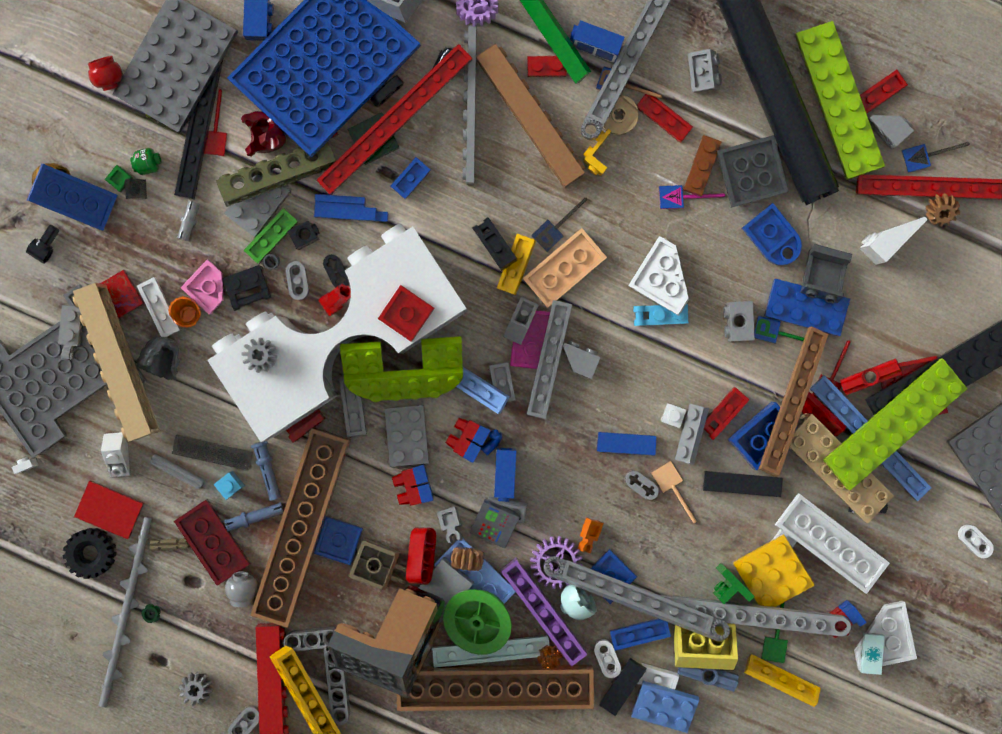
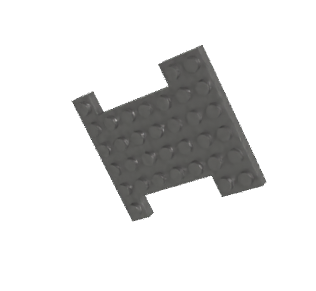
[0,284,147,458]

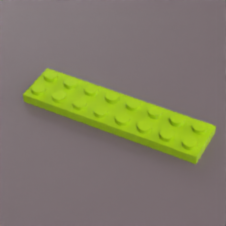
[795,21,885,180]
[823,359,967,490]

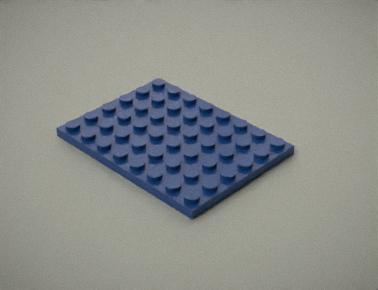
[227,0,421,158]

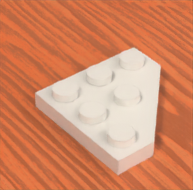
[628,236,689,316]
[854,601,917,671]

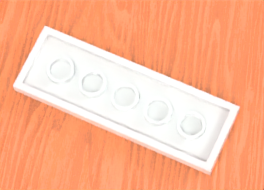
[775,494,890,594]

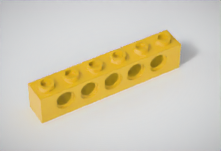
[269,646,341,734]

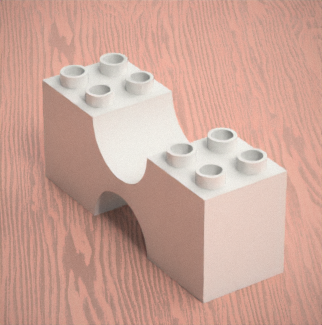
[207,223,468,442]

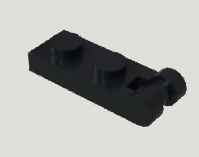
[472,217,517,271]

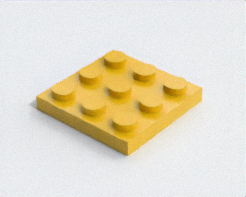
[733,534,815,607]

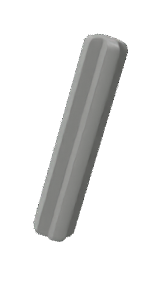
[150,454,204,489]

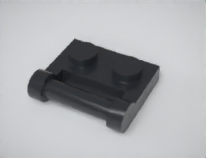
[223,265,271,311]

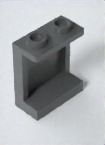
[800,244,852,303]

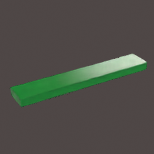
[520,0,591,84]

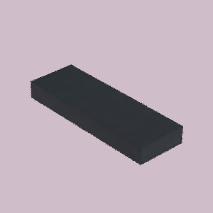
[599,658,647,716]

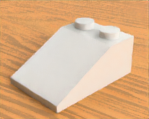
[859,217,928,265]

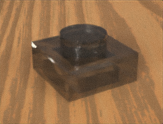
[125,179,147,200]

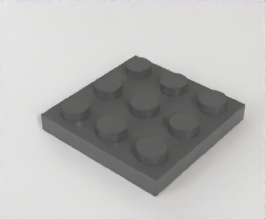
[717,135,789,208]

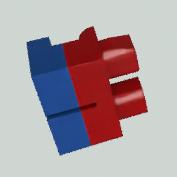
[445,418,491,463]
[392,464,434,506]
[830,600,867,638]

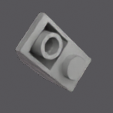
[562,341,601,379]

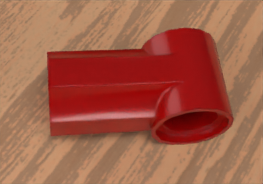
[318,284,351,316]

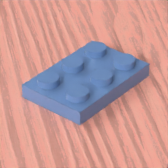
[631,681,699,733]

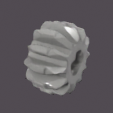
[241,338,277,373]
[179,672,213,706]

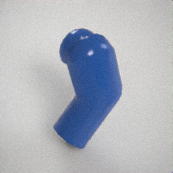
[481,429,503,456]

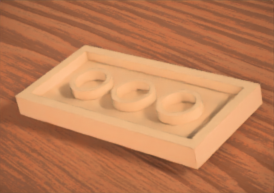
[522,228,607,308]

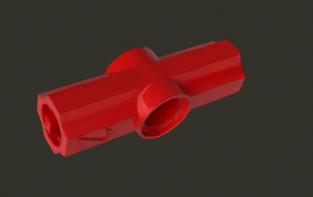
[840,358,903,396]

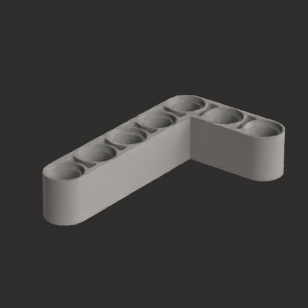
[284,626,350,725]

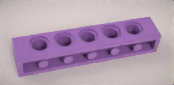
[501,557,587,666]

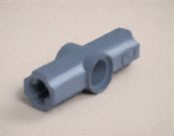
[678,667,739,692]

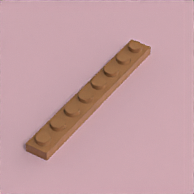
[759,326,829,477]

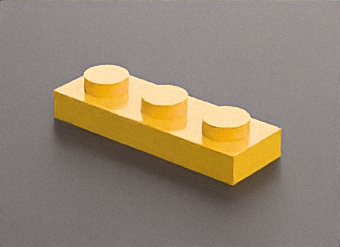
[497,234,536,296]

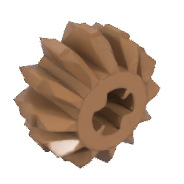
[925,193,960,227]
[451,547,484,571]

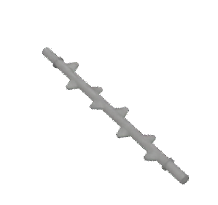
[99,516,152,707]

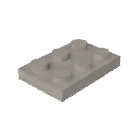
[223,175,291,237]
[385,405,429,467]

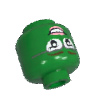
[130,148,162,176]

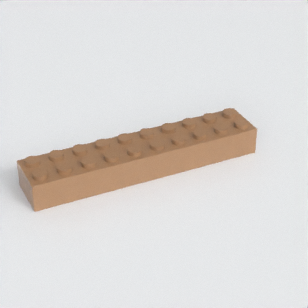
[250,427,351,628]
[397,665,594,711]

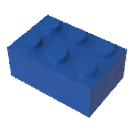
[728,401,798,470]

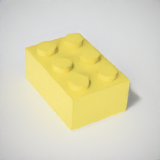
[674,623,738,670]

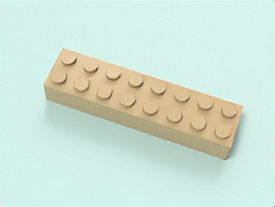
[73,283,160,442]

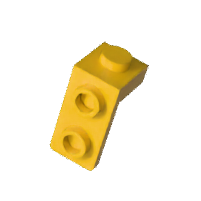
[583,129,611,176]

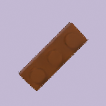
[683,135,722,197]

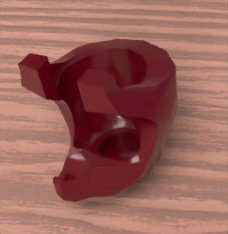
[241,111,286,157]

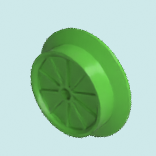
[443,589,512,655]

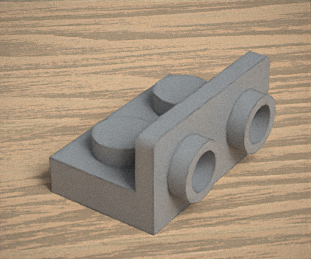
[688,49,722,93]

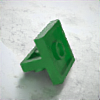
[713,563,755,604]

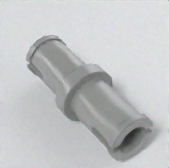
[177,200,200,241]

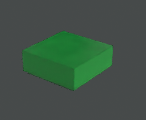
[104,165,133,192]

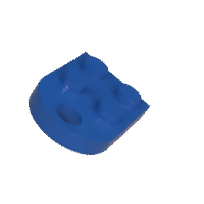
[742,203,802,266]

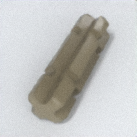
[150,538,189,551]

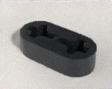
[370,75,404,108]
[323,254,350,288]

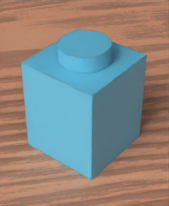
[214,471,245,500]

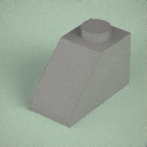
[868,115,914,149]
[503,297,538,345]

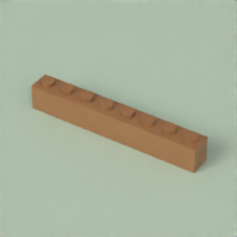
[476,44,585,188]

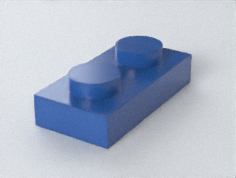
[390,157,431,200]

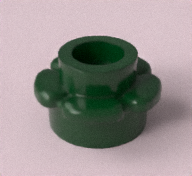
[141,604,161,623]

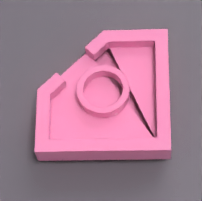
[181,259,224,315]

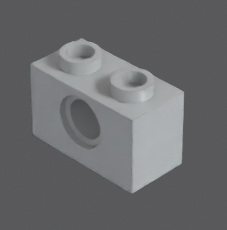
[723,301,755,342]

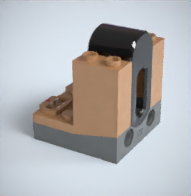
[327,585,445,698]

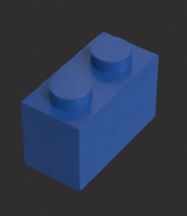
[243,0,274,41]

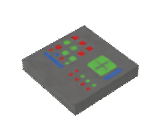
[470,499,520,549]

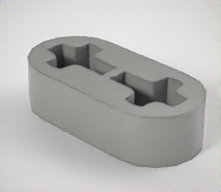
[625,470,659,500]

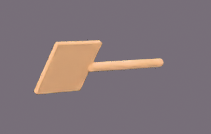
[651,461,696,523]

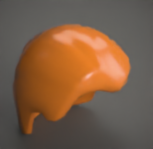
[168,296,201,328]

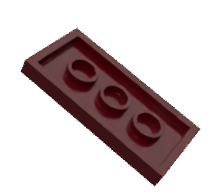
[174,499,250,586]

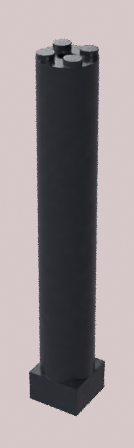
[717,0,839,205]

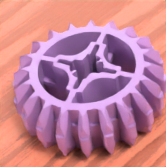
[530,536,583,589]

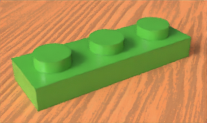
[243,208,298,264]

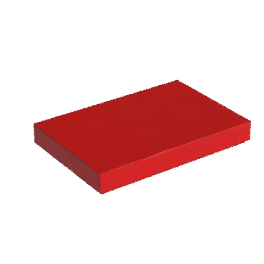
[74,481,144,540]

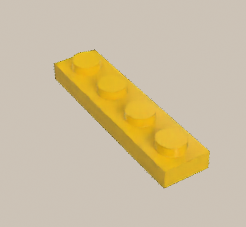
[744,654,821,707]

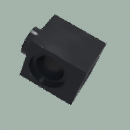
[287,221,320,250]

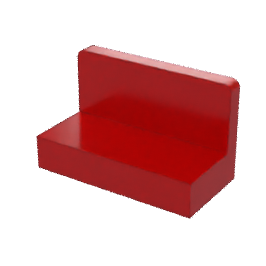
[286,409,326,443]

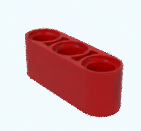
[406,527,437,585]

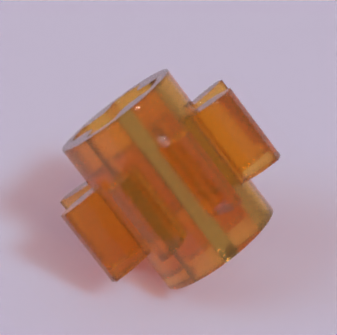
[537,645,562,670]

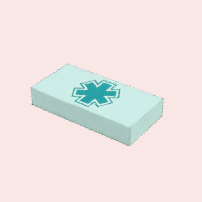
[860,633,885,675]

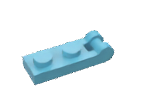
[633,304,689,326]

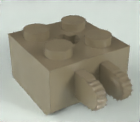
[348,537,407,590]

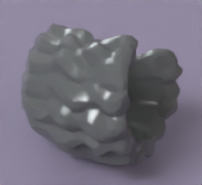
[137,337,180,380]

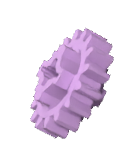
[456,0,498,27]

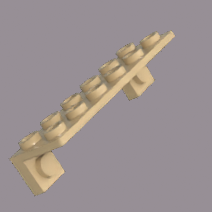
[789,413,894,523]

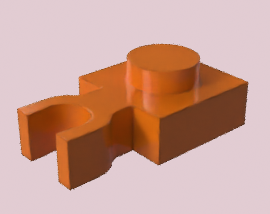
[577,518,604,554]

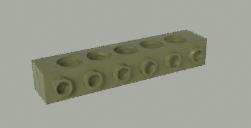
[216,142,336,207]

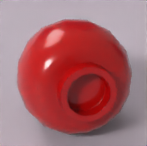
[88,56,123,91]

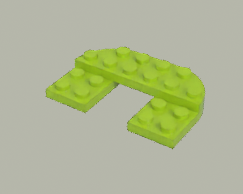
[340,336,463,402]

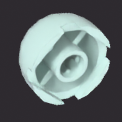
[560,584,597,620]

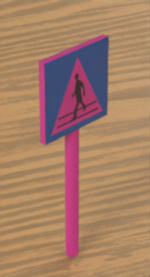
[659,185,725,209]

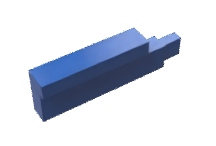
[314,194,388,222]

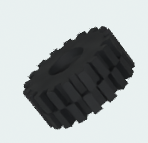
[63,528,117,579]

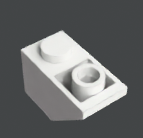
[101,432,130,477]

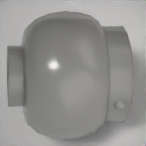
[225,571,259,607]

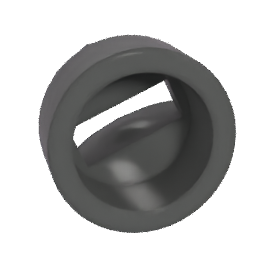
[263,253,280,270]

